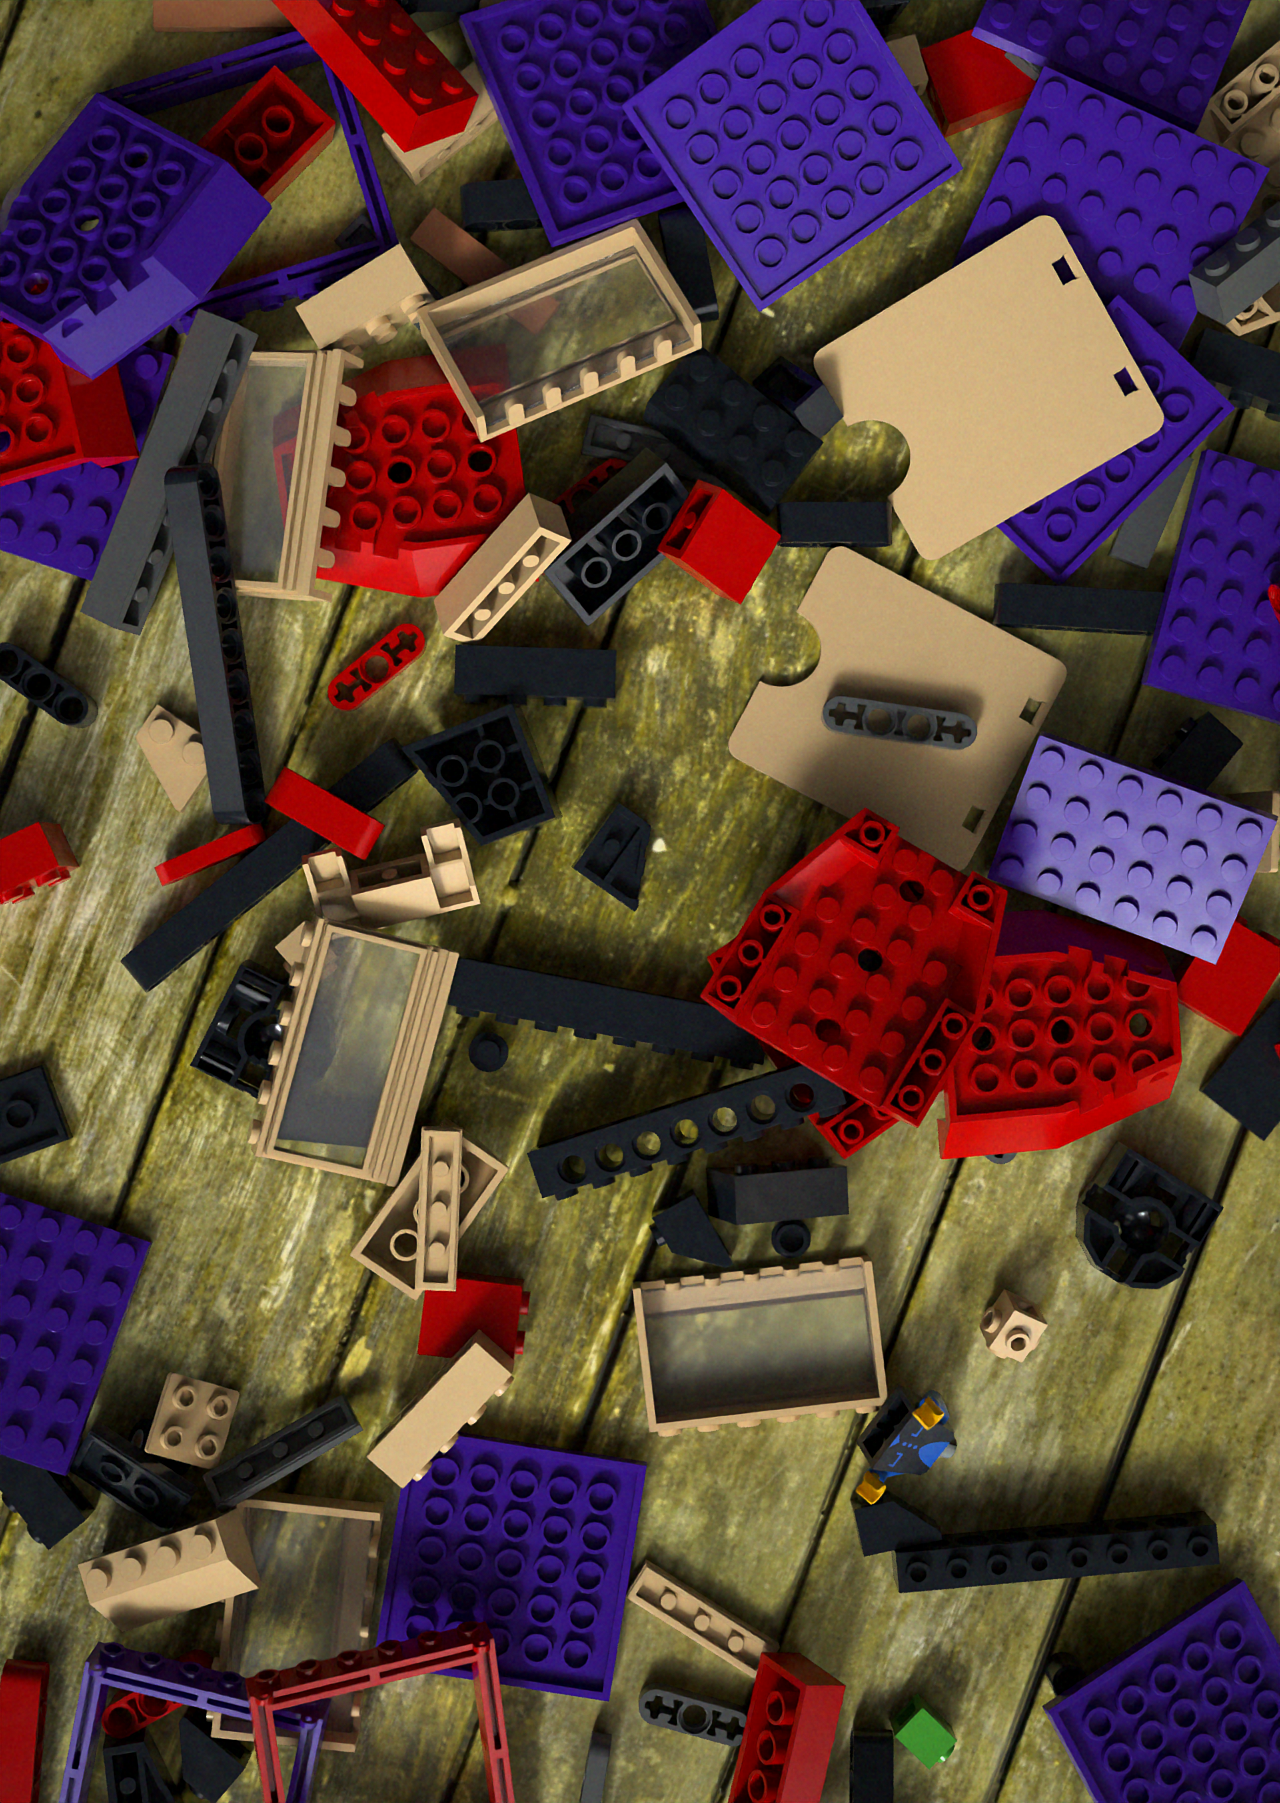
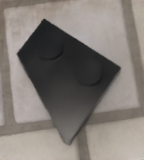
[571,802,651,912]

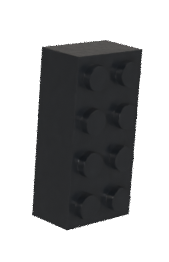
[642,347,824,517]
[541,448,689,626]

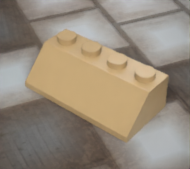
[350,1117,509,1301]
[78,1508,262,1632]

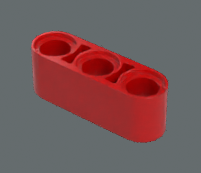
[264,766,386,860]
[101,1649,213,1739]

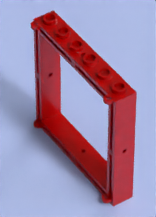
[245,1621,515,1803]

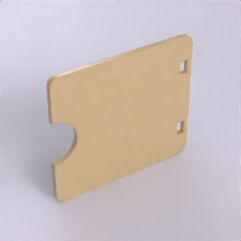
[814,215,1164,560]
[728,546,1067,871]

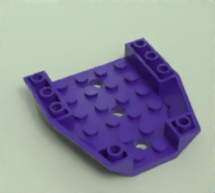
[0,92,272,380]

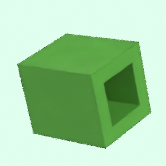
[890,1693,957,1769]

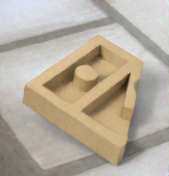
[135,704,208,813]

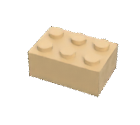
[295,243,435,358]

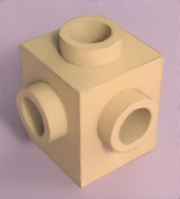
[979,1289,1048,1363]

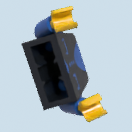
[855,1385,957,1505]

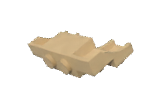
[301,818,481,940]

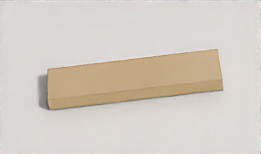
[415,1126,463,1291]
[626,1559,780,1679]

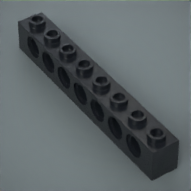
[527,1063,850,1201]
[891,1511,1220,1593]

